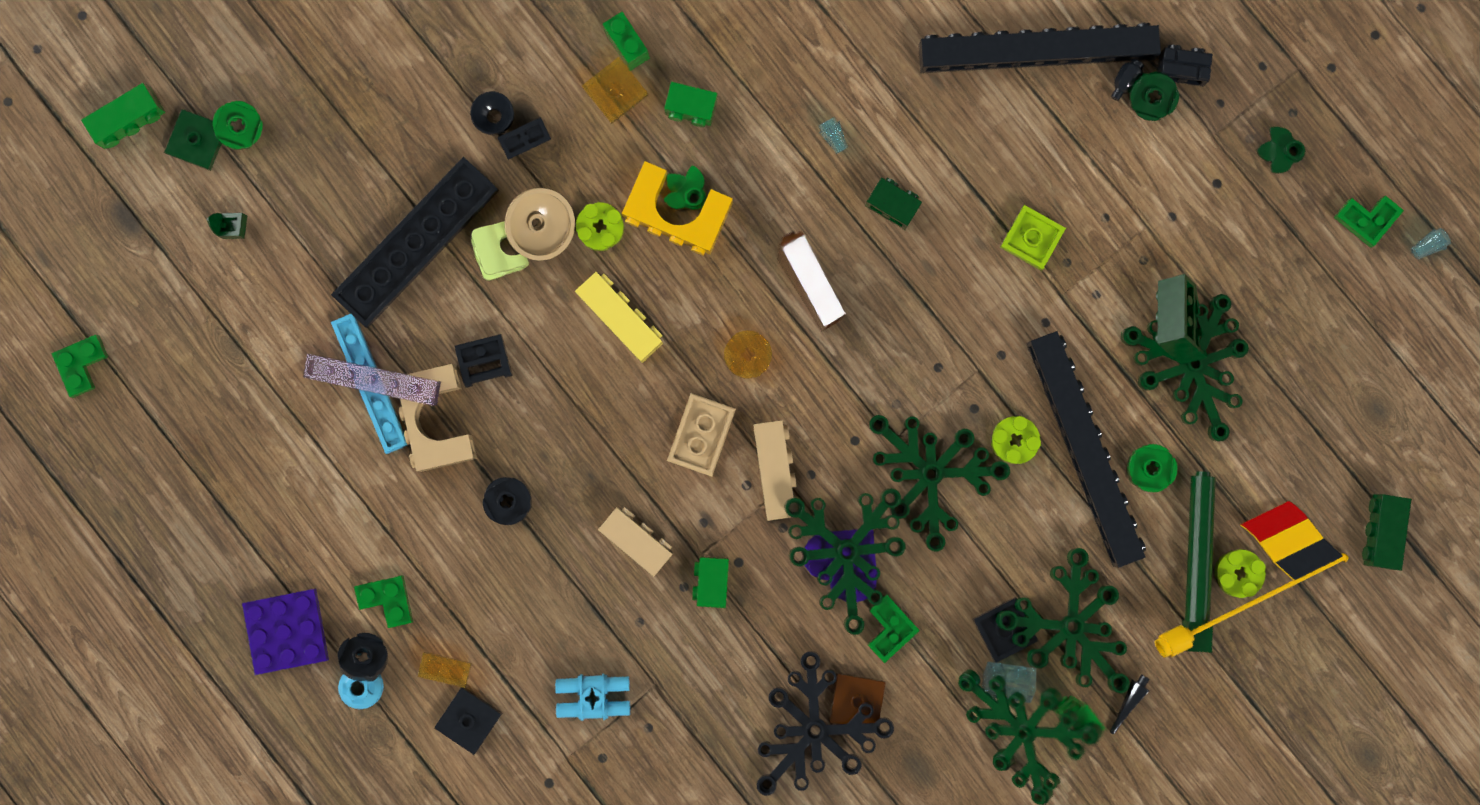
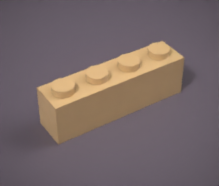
[753,420,798,521]

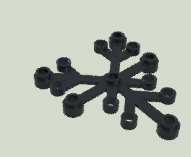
[757,651,894,796]

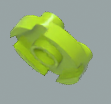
[576,202,624,251]
[991,416,1041,464]
[1214,549,1266,598]

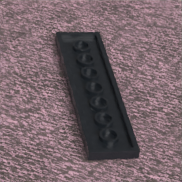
[331,156,499,329]

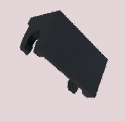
[498,117,551,160]

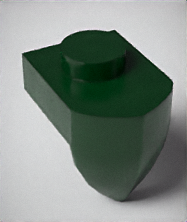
[206,213,248,239]

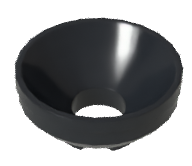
[470,91,514,135]

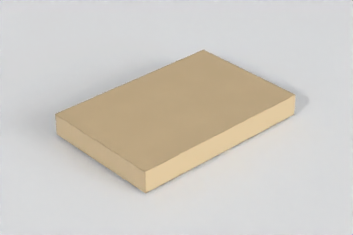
[667,393,736,477]

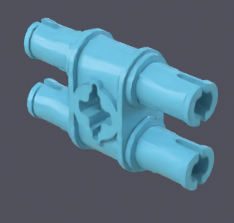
[555,674,630,721]

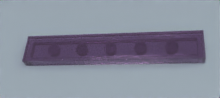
[303,354,441,406]

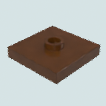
[830,673,886,724]

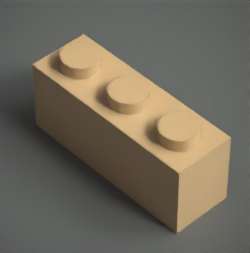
[598,507,674,577]

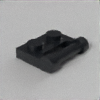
[454,334,513,388]

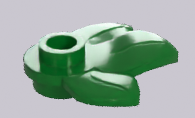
[664,165,706,210]

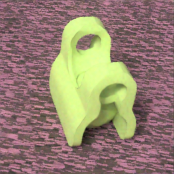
[471,221,529,280]

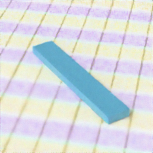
[331,314,410,454]

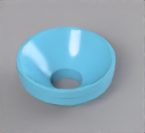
[338,674,384,709]

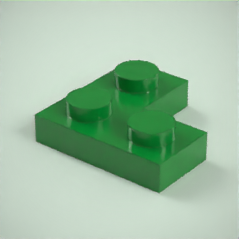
[1334,195,1404,248]
[51,334,108,398]
[354,575,413,628]
[867,594,920,663]

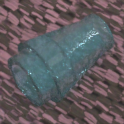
[818,117,848,154]
[1411,228,1451,260]

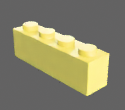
[575,272,663,363]

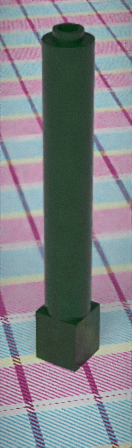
[1182,471,1216,653]

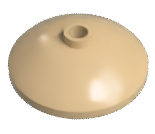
[504,188,575,260]

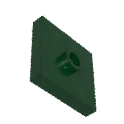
[164,109,222,171]

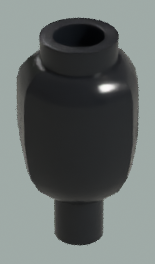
[1110,59,1144,101]

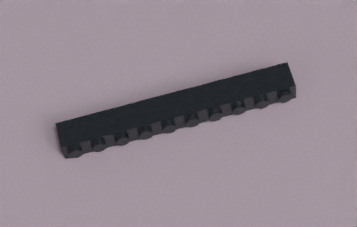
[918,23,1161,73]
[1026,331,1146,568]

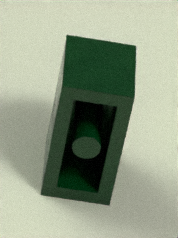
[865,177,922,230]

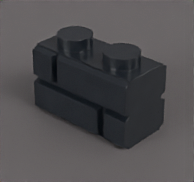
[1157,45,1213,86]

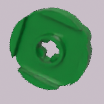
[213,101,263,150]
[1127,444,1177,492]

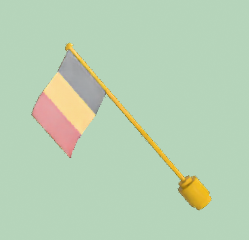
[1155,501,1349,658]

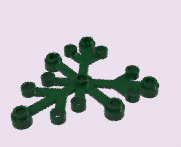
[1121,294,1249,442]
[869,415,1010,552]
[784,488,906,635]
[996,548,1130,693]
[958,669,1103,805]

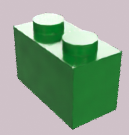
[602,11,650,71]
[664,82,718,127]
[692,557,729,608]

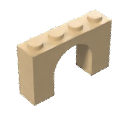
[394,364,477,472]

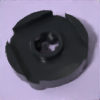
[483,477,532,525]
[337,633,388,682]

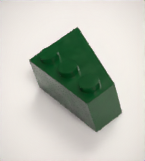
[1155,274,1207,364]

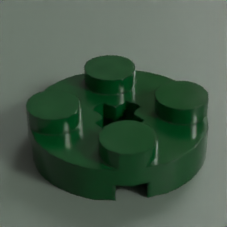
[1129,72,1179,121]

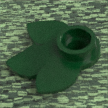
[1256,126,1306,174]

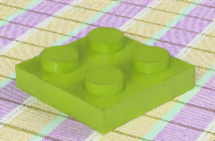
[1000,205,1066,271]

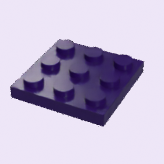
[242,589,329,675]

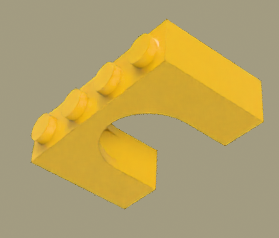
[622,161,733,256]

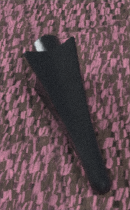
[1110,674,1150,734]

